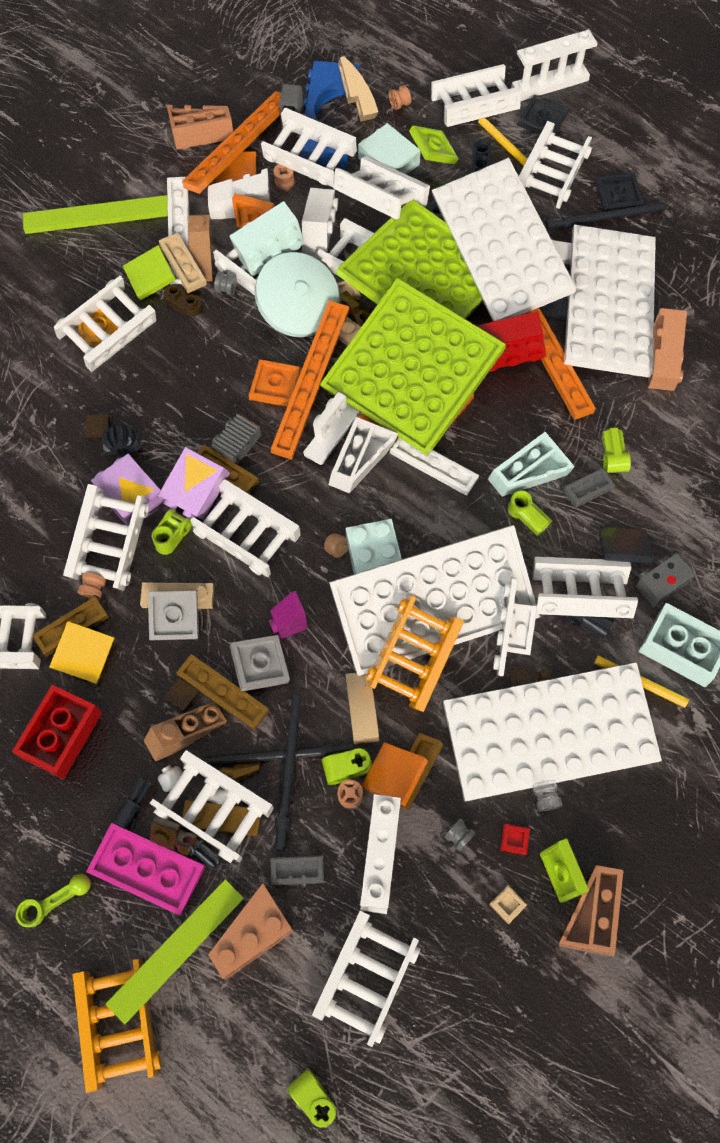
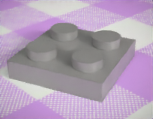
[148,590,199,640]
[230,635,290,692]

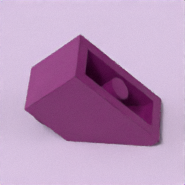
[268,591,307,639]

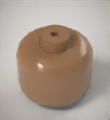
[324,533,348,558]

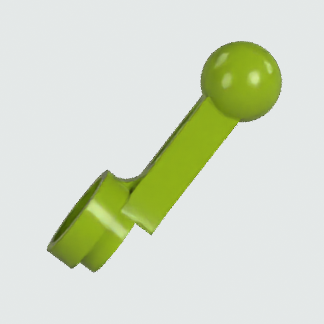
[16,874,91,927]

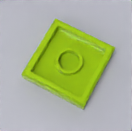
[409,126,458,164]
[123,245,176,301]
[540,839,589,903]

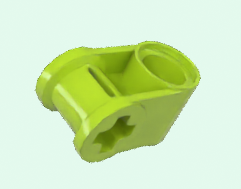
[152,508,192,555]
[321,748,372,785]
[286,1068,336,1128]

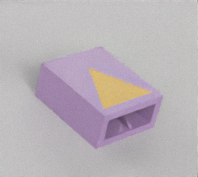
[158,447,230,521]
[91,454,165,526]

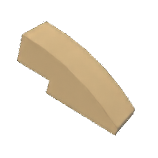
[338,56,378,121]
[346,673,379,744]

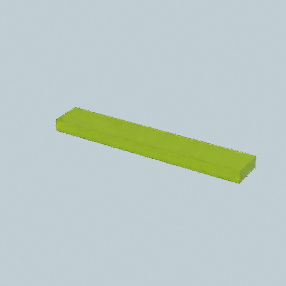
[105,879,244,1025]

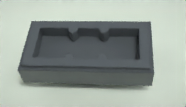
[563,468,615,508]
[271,855,324,886]

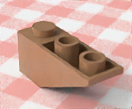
[144,702,227,762]

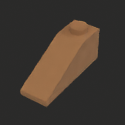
[188,215,213,282]

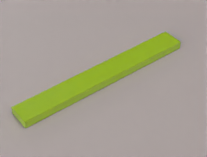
[23,195,168,234]

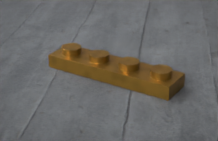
[176,654,270,731]

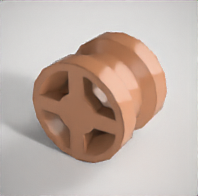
[388,85,411,110]
[274,164,294,190]
[77,572,106,599]
[337,780,363,809]

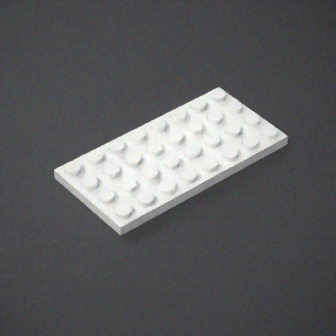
[432,158,576,322]
[564,225,655,378]
[329,525,540,676]
[443,663,662,801]

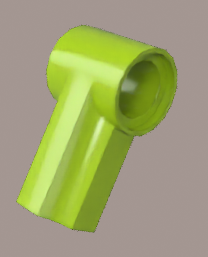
[602,428,631,473]
[507,490,552,536]

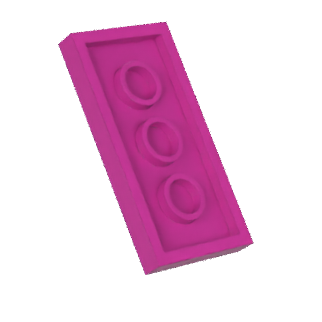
[86,823,205,916]

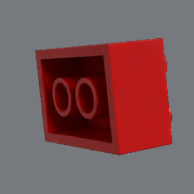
[477,311,546,371]
[12,685,102,780]

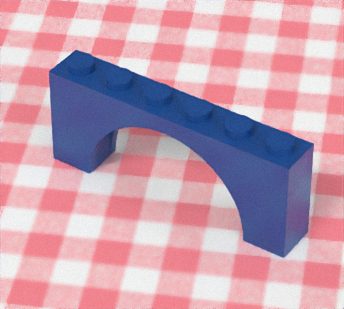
[298,61,360,168]

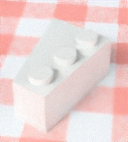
[208,169,271,219]
[302,188,338,259]
[329,417,398,493]

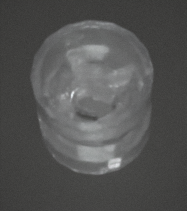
[532,780,563,812]

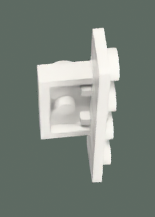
[304,392,360,465]
[493,578,537,676]

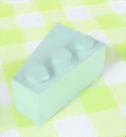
[488,432,575,497]

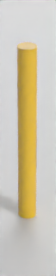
[478,118,528,166]
[594,655,689,708]

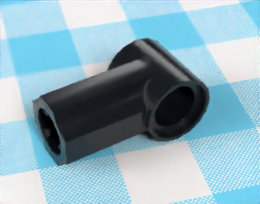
[562,615,615,639]

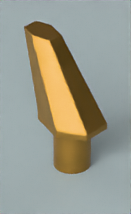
[221,762,261,782]

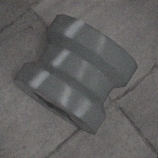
[214,271,237,296]
[444,818,477,852]

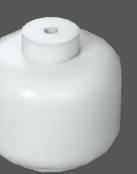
[158,765,183,792]

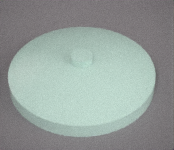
[255,252,339,337]

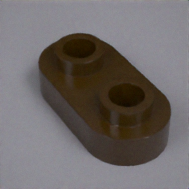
[164,284,203,316]

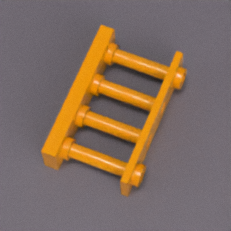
[365,596,464,712]
[73,959,162,1093]

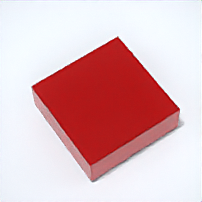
[500,823,530,855]

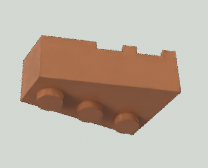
[167,105,233,149]
[648,308,687,391]
[559,865,623,957]
[208,883,294,980]

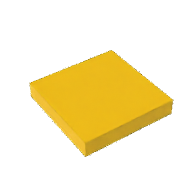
[50,622,115,684]

